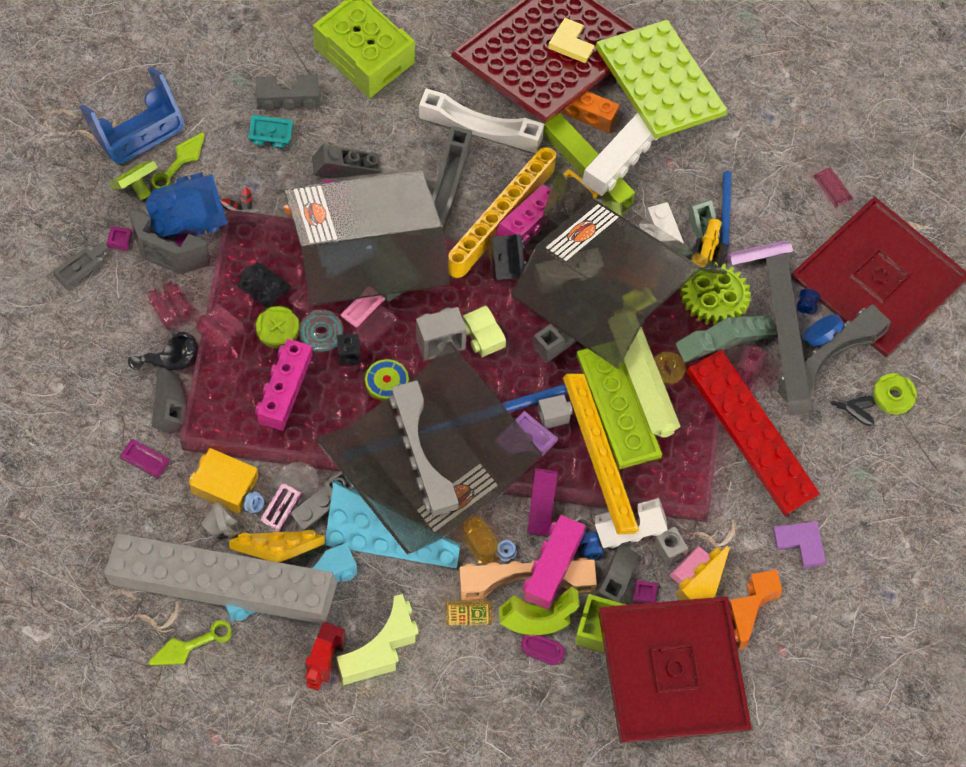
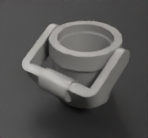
[201,501,239,538]

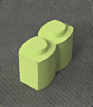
[463,306,506,357]

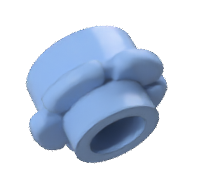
[243,491,264,513]
[495,540,517,562]

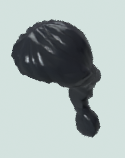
[128,332,200,371]

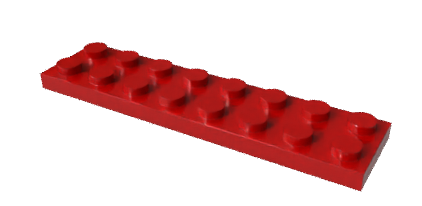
[686,349,820,516]

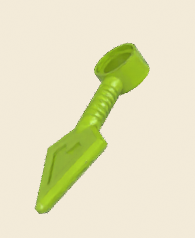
[151,132,205,190]
[148,620,232,665]

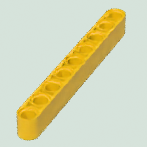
[447,148,556,278]

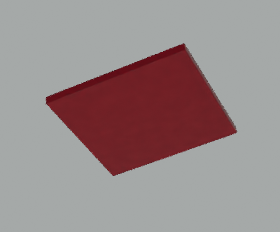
[791,196,966,358]
[598,596,752,744]

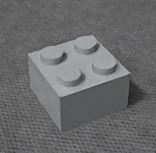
[416,307,466,361]

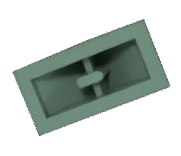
[688,199,721,239]

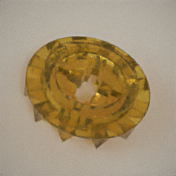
[654,352,686,385]

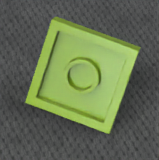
[109,160,158,200]

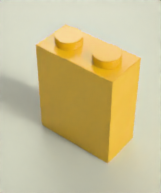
[188,448,259,514]

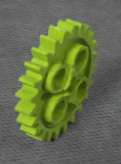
[680,262,751,325]

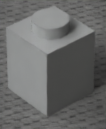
[538,395,573,429]

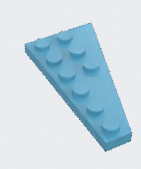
[325,480,461,569]

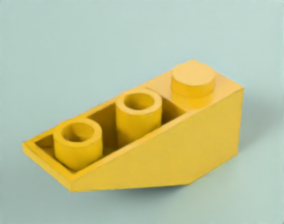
[675,546,730,600]

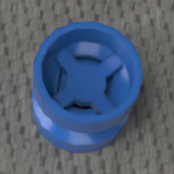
[579,532,604,561]

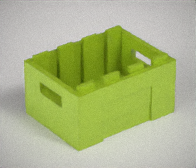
[313,0,415,99]

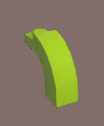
[499,586,579,635]

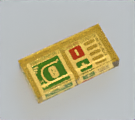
[446,601,492,625]

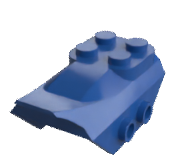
[146,172,227,238]

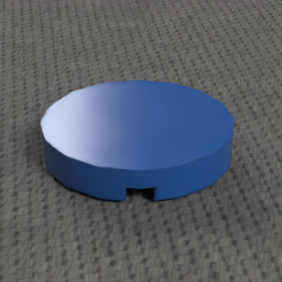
[803,314,844,347]

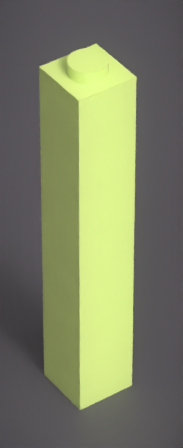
[608,310,681,437]

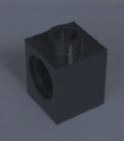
[337,334,361,366]

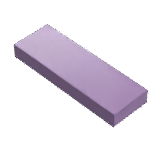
[726,240,793,265]

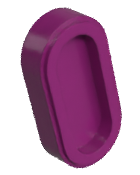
[521,635,565,666]

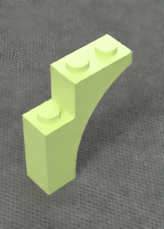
[336,594,418,685]

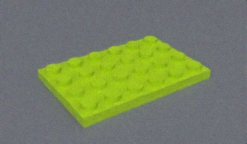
[595,20,728,139]

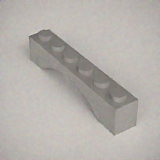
[389,380,459,517]

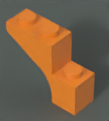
[729,569,782,649]

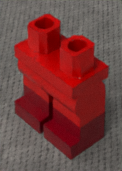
[305,621,346,691]

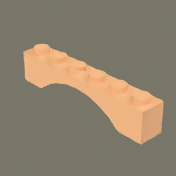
[459,558,597,600]

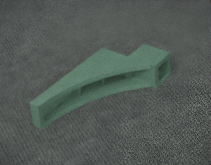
[676,315,778,363]

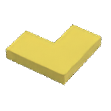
[548,18,594,63]

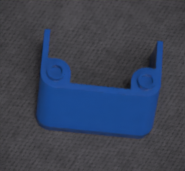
[79,67,184,164]

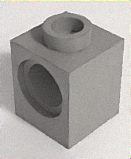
[654,527,688,566]

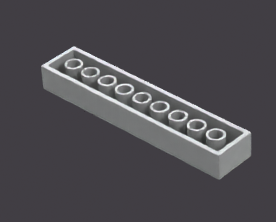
[104,533,337,624]

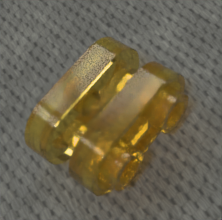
[463,516,498,565]

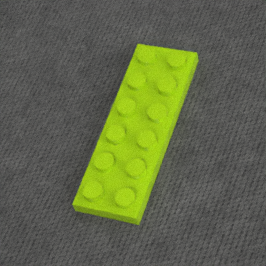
[576,341,662,470]

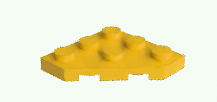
[229,530,325,563]

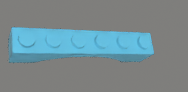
[225,543,357,621]

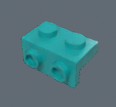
[247,115,294,148]

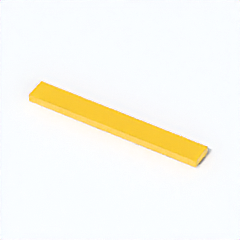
[563,374,639,535]

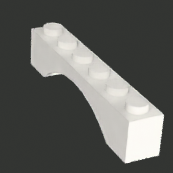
[419,88,544,153]

